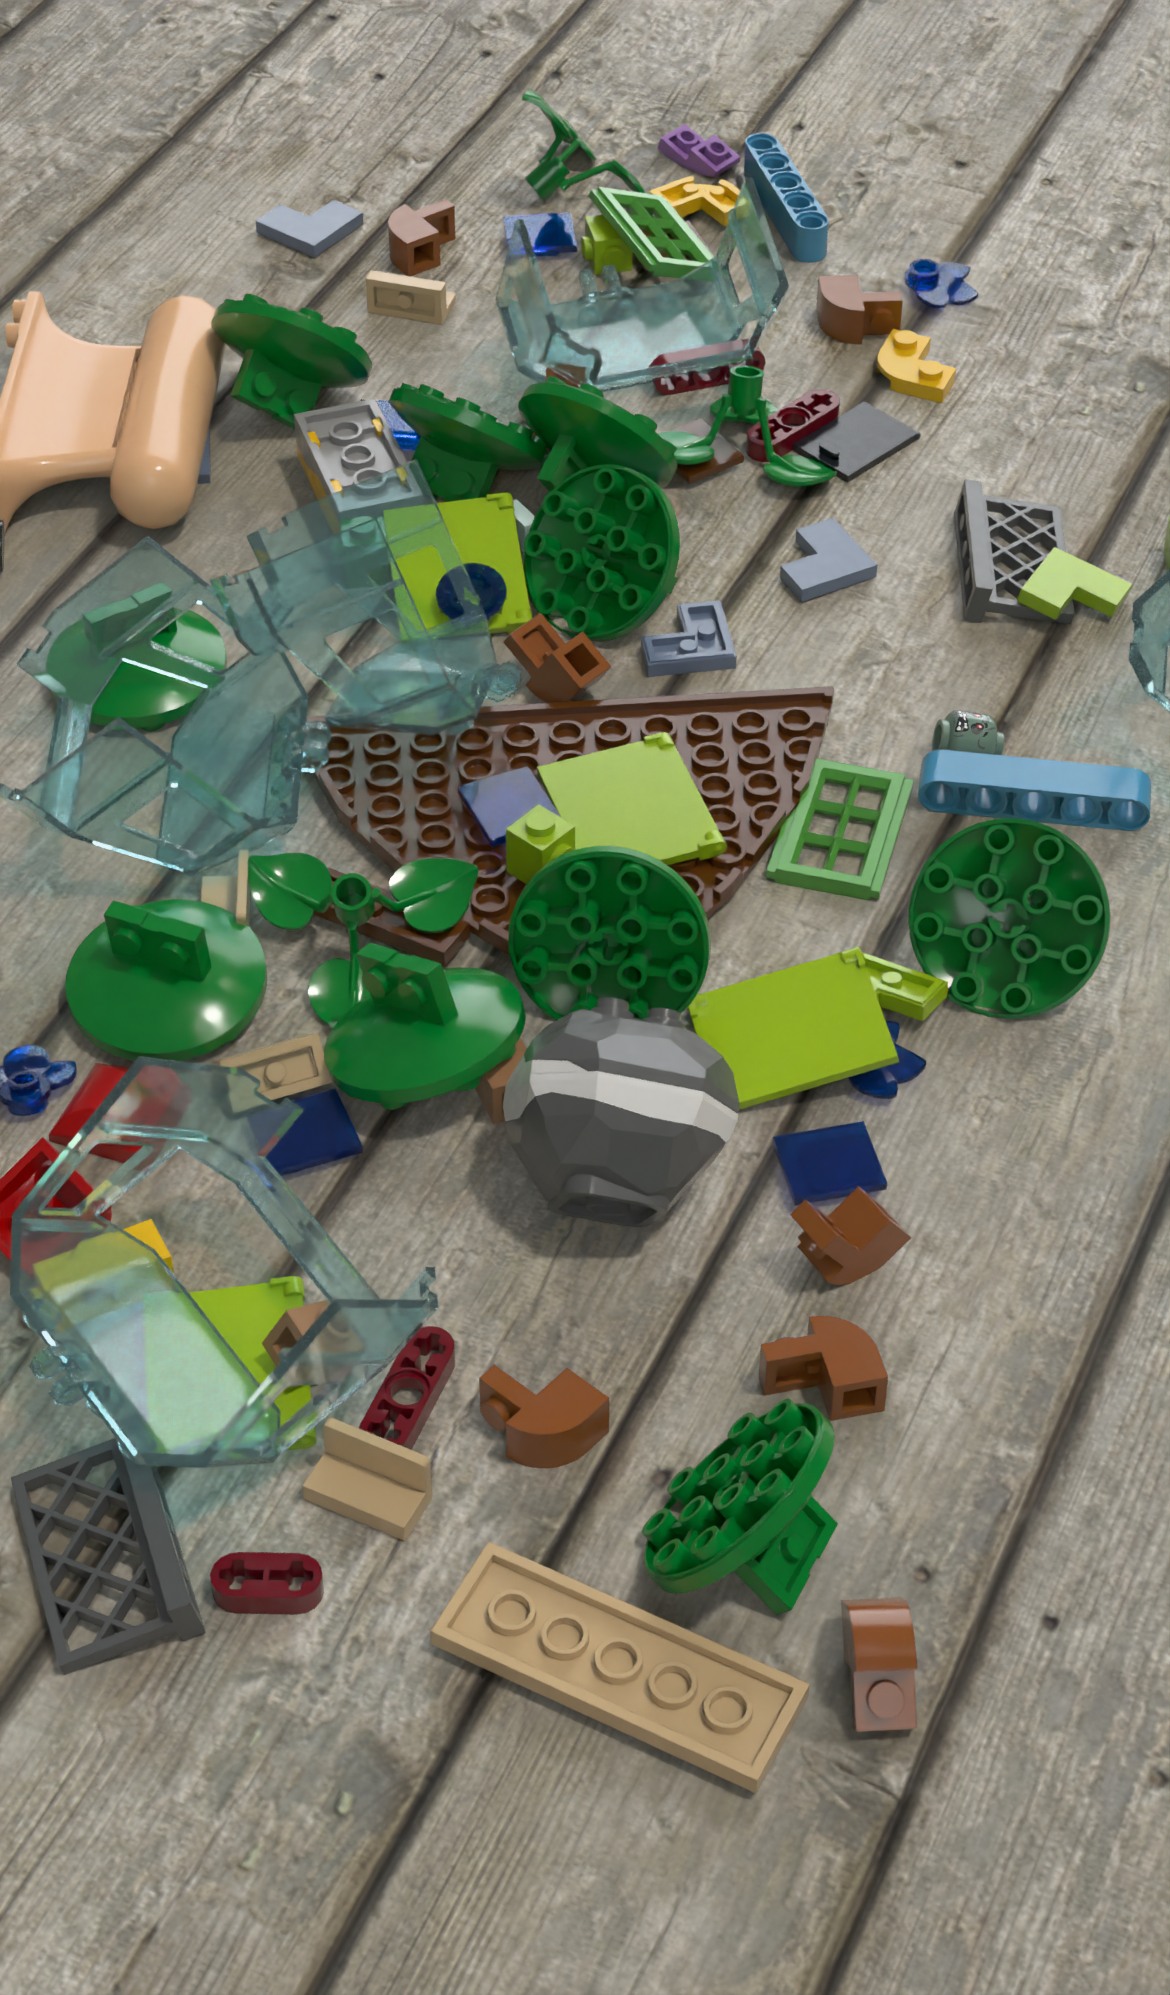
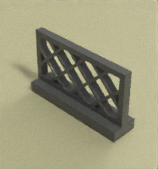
[954,479,1075,624]
[11,1417,206,1675]

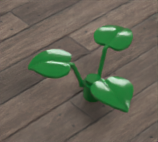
[522,89,653,217]
[658,366,837,486]
[248,853,478,1029]

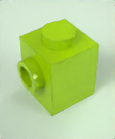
[581,214,633,275]
[506,804,575,884]

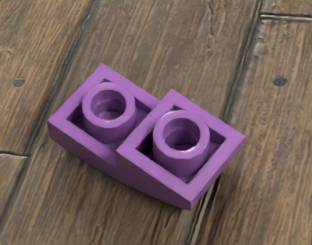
[657,124,741,177]

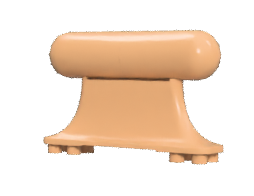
[0,291,226,536]

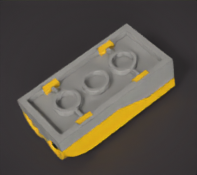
[294,398,424,537]

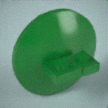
[211,294,372,430]
[518,376,677,492]
[388,383,549,502]
[524,464,680,642]
[45,579,227,731]
[908,818,1111,1019]
[508,846,711,1021]
[65,899,267,1063]
[324,943,526,1110]
[642,1398,838,1615]

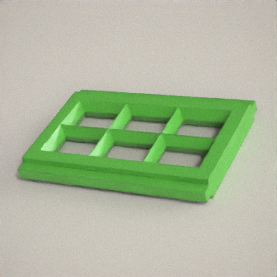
[588,187,728,283]
[766,758,914,901]

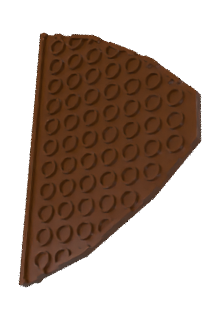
[290,686,834,955]

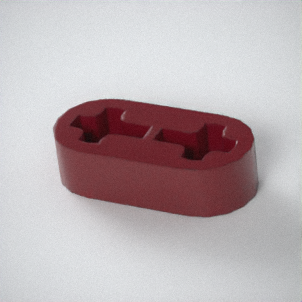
[210,1552,324,1615]

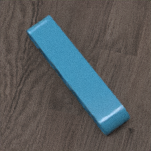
[744,133,829,263]
[918,750,1151,831]

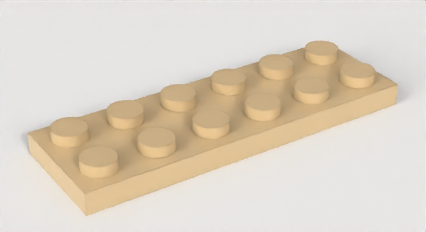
[430,1541,810,1794]

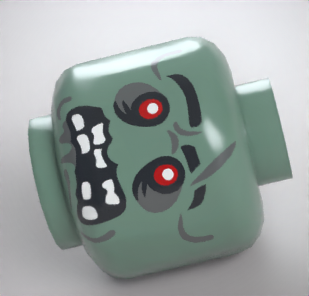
[932,710,1004,755]

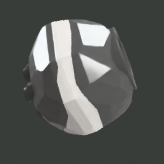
[503,998,739,1227]

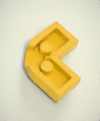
[649,176,755,226]
[877,329,956,403]

